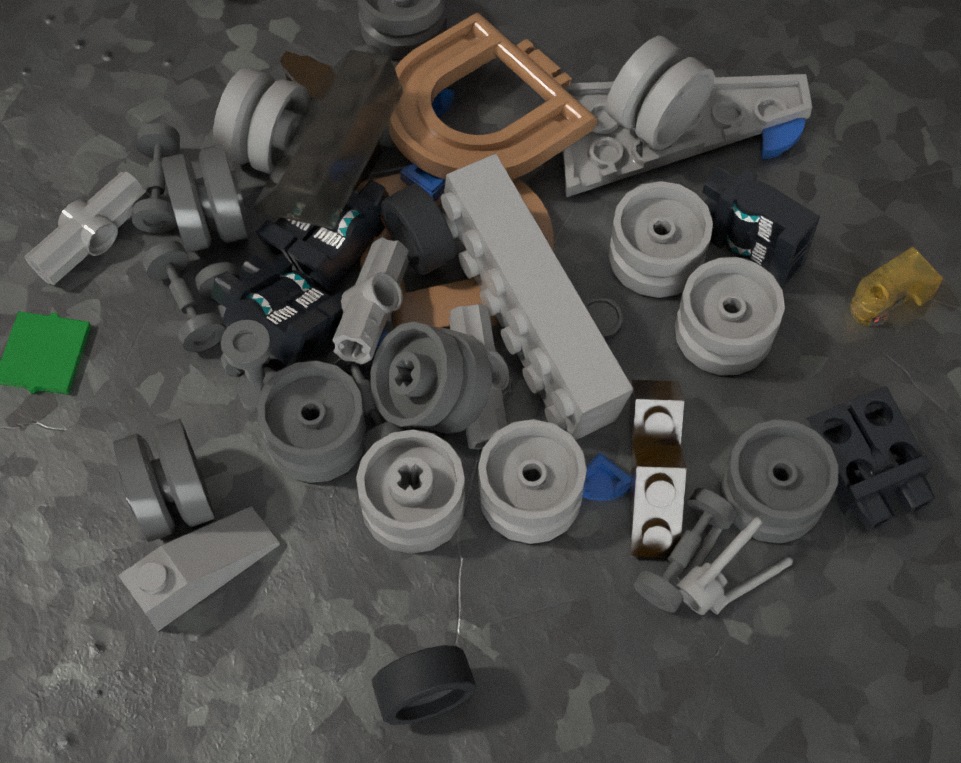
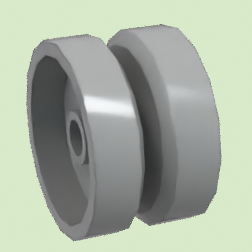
[606,35,715,150]
[213,67,311,177]
[608,181,713,298]
[675,257,785,375]
[478,419,587,544]
[356,429,466,554]

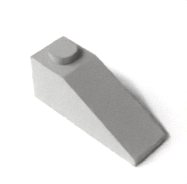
[118,506,280,631]

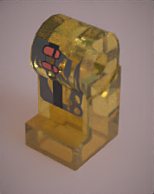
[850,247,943,327]

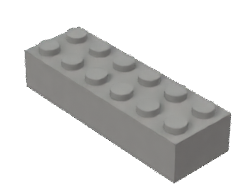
[441,154,633,440]

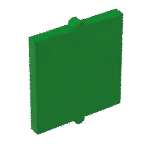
[0,311,91,395]

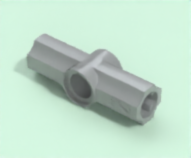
[24,171,150,285]
[333,237,409,365]
[448,304,510,450]

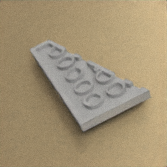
[562,74,813,197]

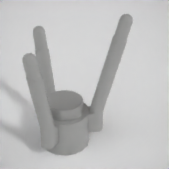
[675,517,793,615]

